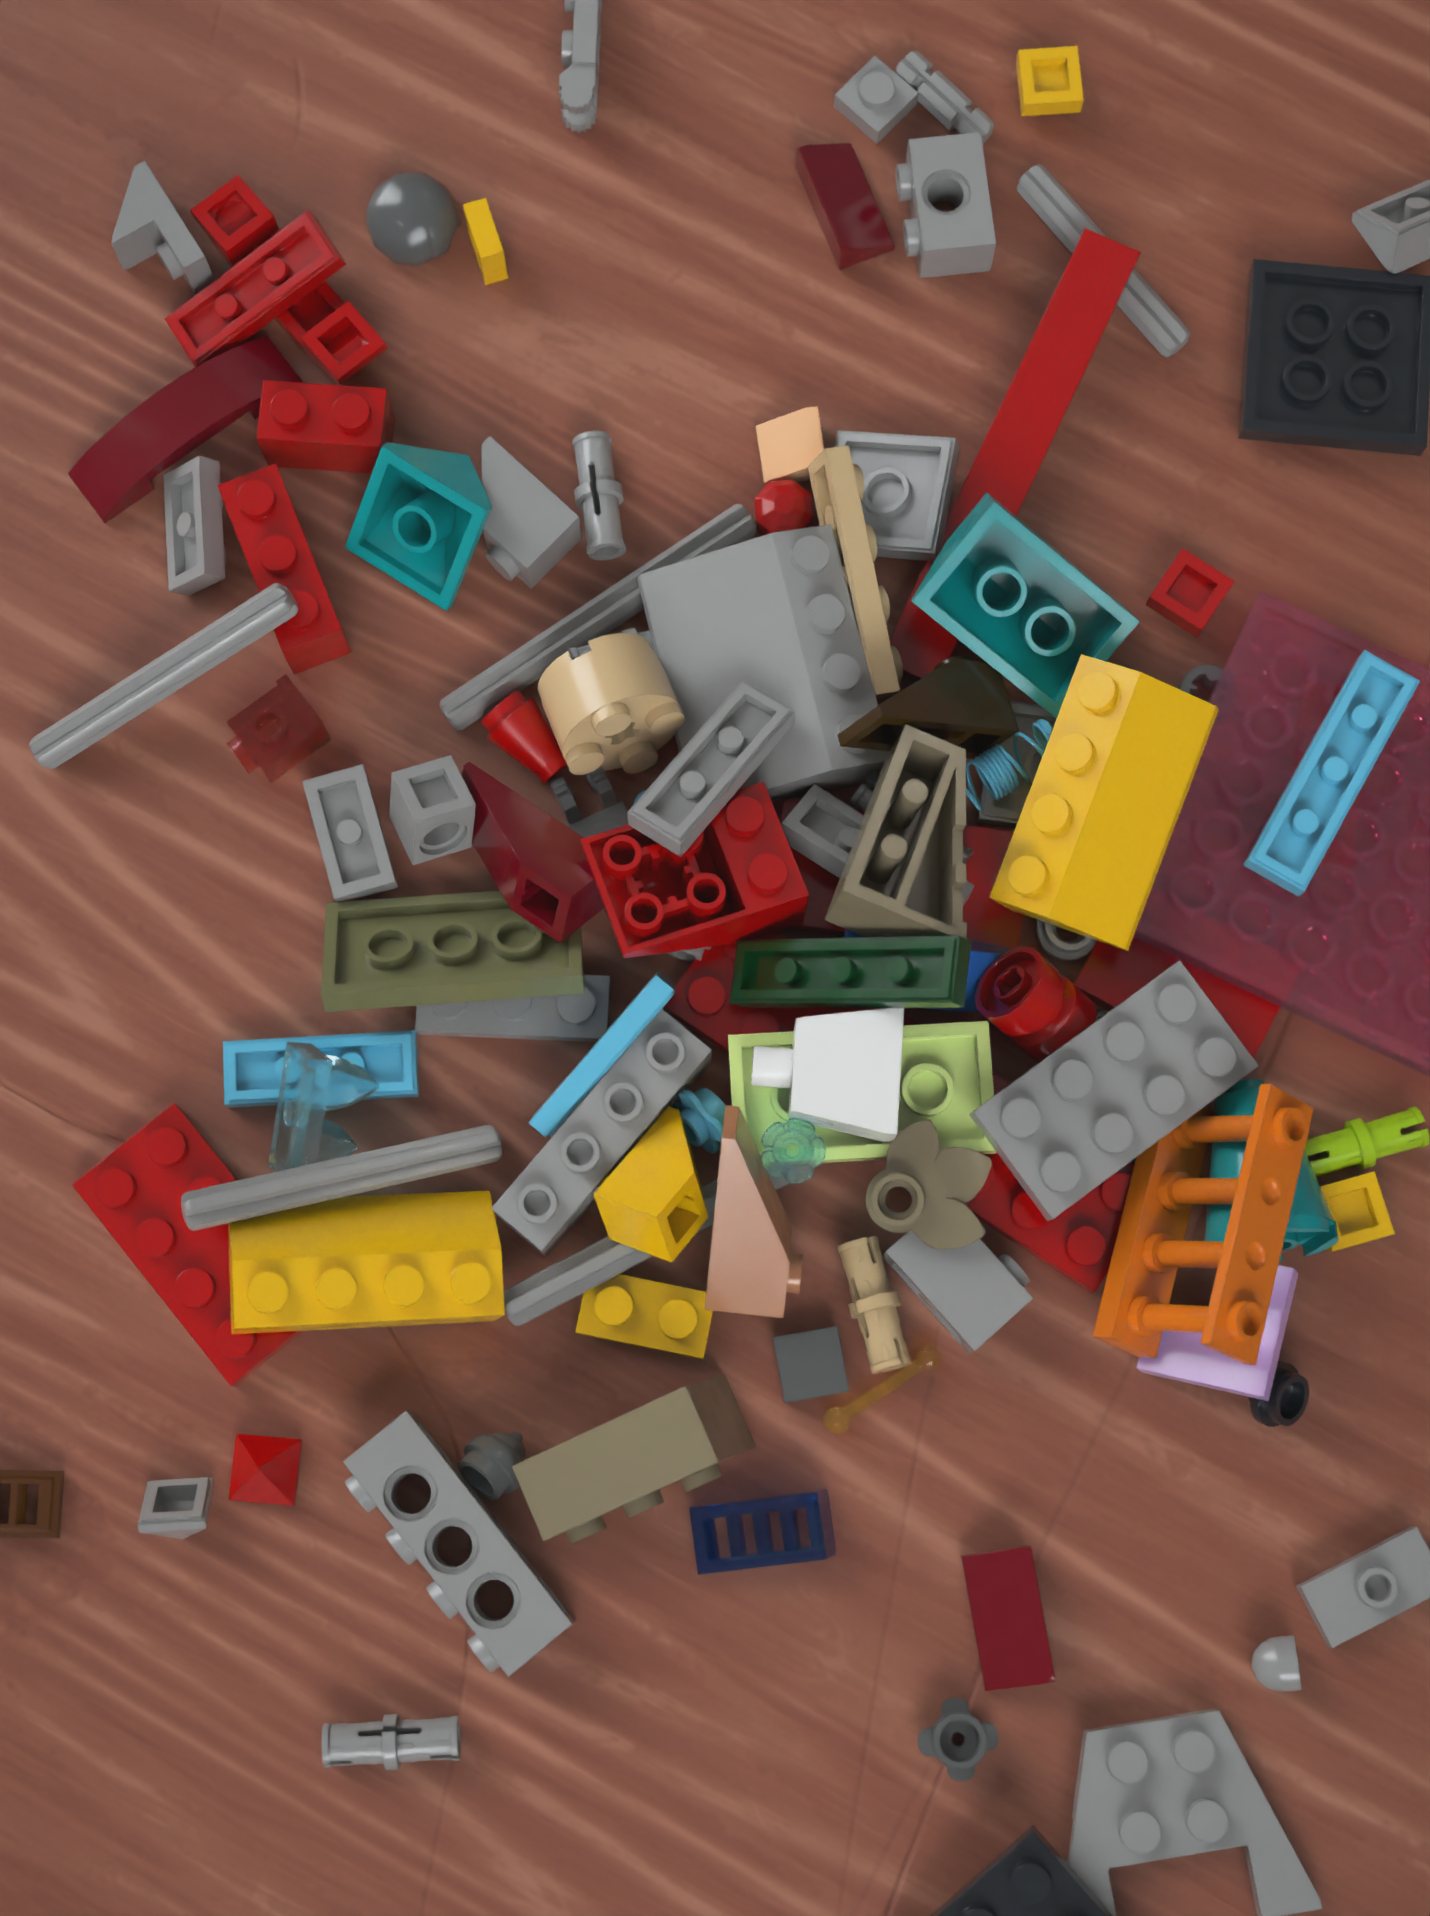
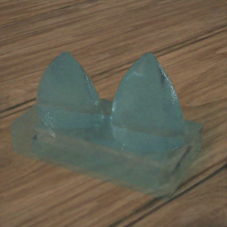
[268,1042,379,1172]

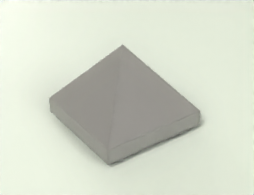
[138,1477,214,1539]

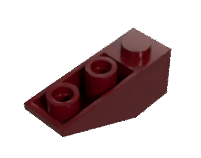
[462,762,605,943]

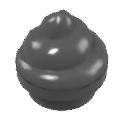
[458,1432,525,1500]

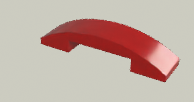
[190,175,388,385]

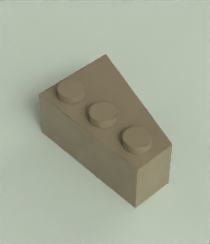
[824,724,967,939]
[512,1374,756,1544]

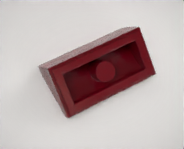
[795,143,895,270]
[961,1545,1056,1691]

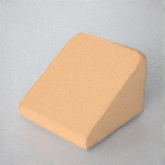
[756,406,824,486]

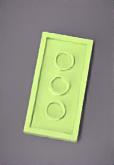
[728,1021,997,1166]

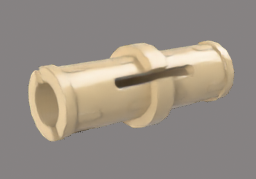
[837,1236,912,1374]

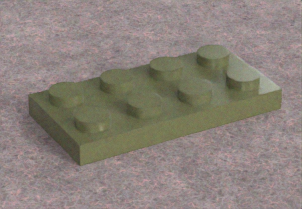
[321,890,585,1012]

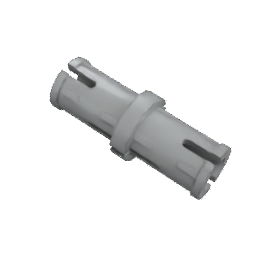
[572,431,626,560]
[321,1714,461,1770]

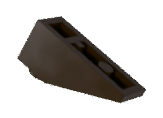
[837,656,1019,759]

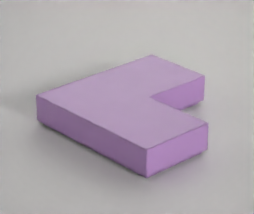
[1136,1265,1299,1401]

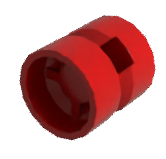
[975,946,1097,1063]

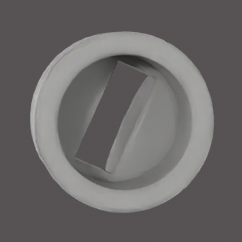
[1251,1635,1301,1692]

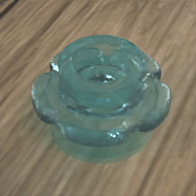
[761,1118,826,1183]

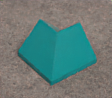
[345,442,492,611]

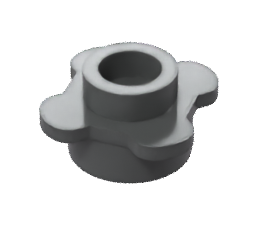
[918,1697,998,1781]

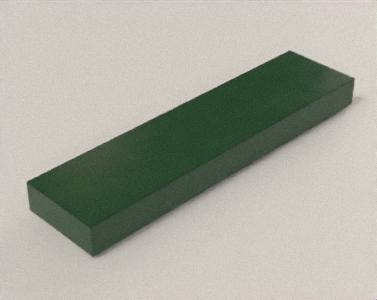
[730,936,972,1008]

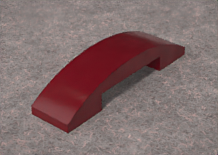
[68,336,303,523]

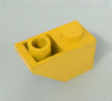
[593,1106,709,1263]

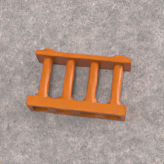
[1093,1084,1314,1365]

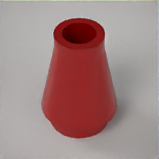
[481,690,567,785]

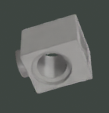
[389,755,476,865]

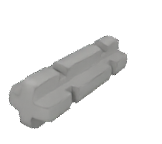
[896,51,995,145]

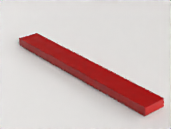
[889,228,1141,682]

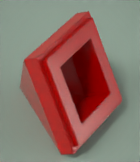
[228,1433,303,1506]

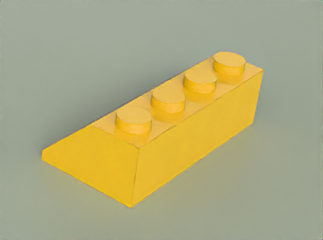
[990,654,1219,951]
[228,1191,505,1334]

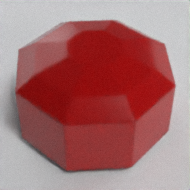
[754,480,813,535]

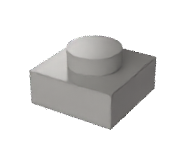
[833,56,918,144]

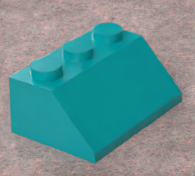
[911,492,1140,719]

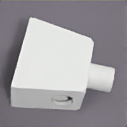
[751,1008,904,1142]

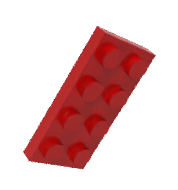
[72,1103,303,1387]

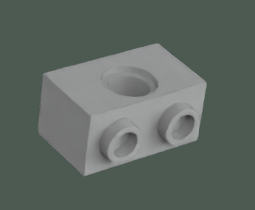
[896,132,996,278]

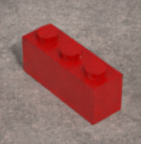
[217,463,352,675]

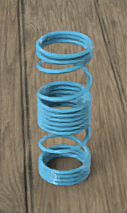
[966,718,1053,811]

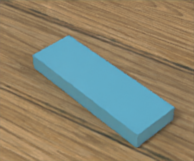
[529,970,676,1138]
[223,1030,420,1108]

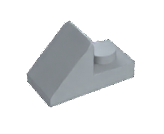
[111,161,215,295]

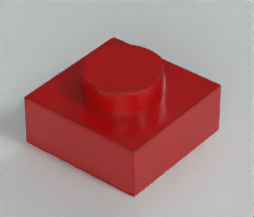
[1145,548,1235,638]

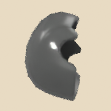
[366,172,461,265]

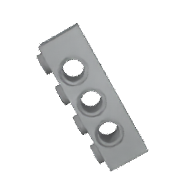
[491,1009,712,1257]
[343,1410,575,1677]

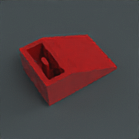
[580,781,809,958]

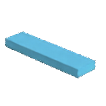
[1243,650,1420,897]

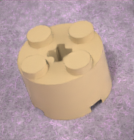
[537,633,685,775]

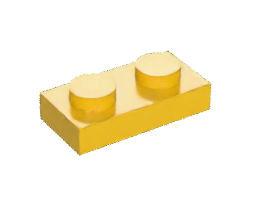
[575,1274,713,1360]

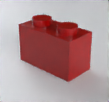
[256,380,395,474]

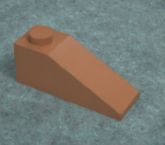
[705,1105,803,1318]

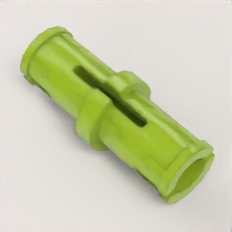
[1305,1106,1430,1177]

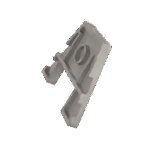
[1066,1708,1322,1916]

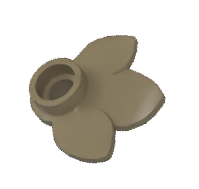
[866,1120,992,1250]

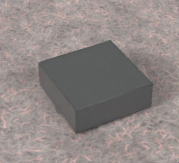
[773,1326,849,1404]

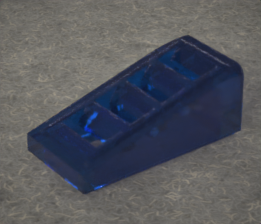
[689,1489,836,1575]

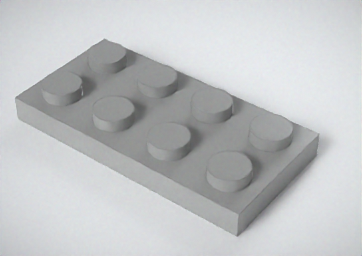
[969,961,1259,1221]

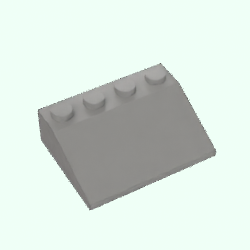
[637,524,890,801]

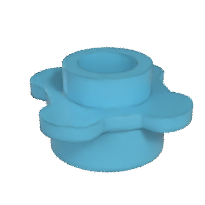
[672,1087,726,1153]

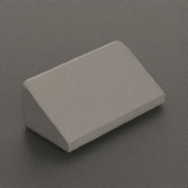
[1351,179,1430,274]

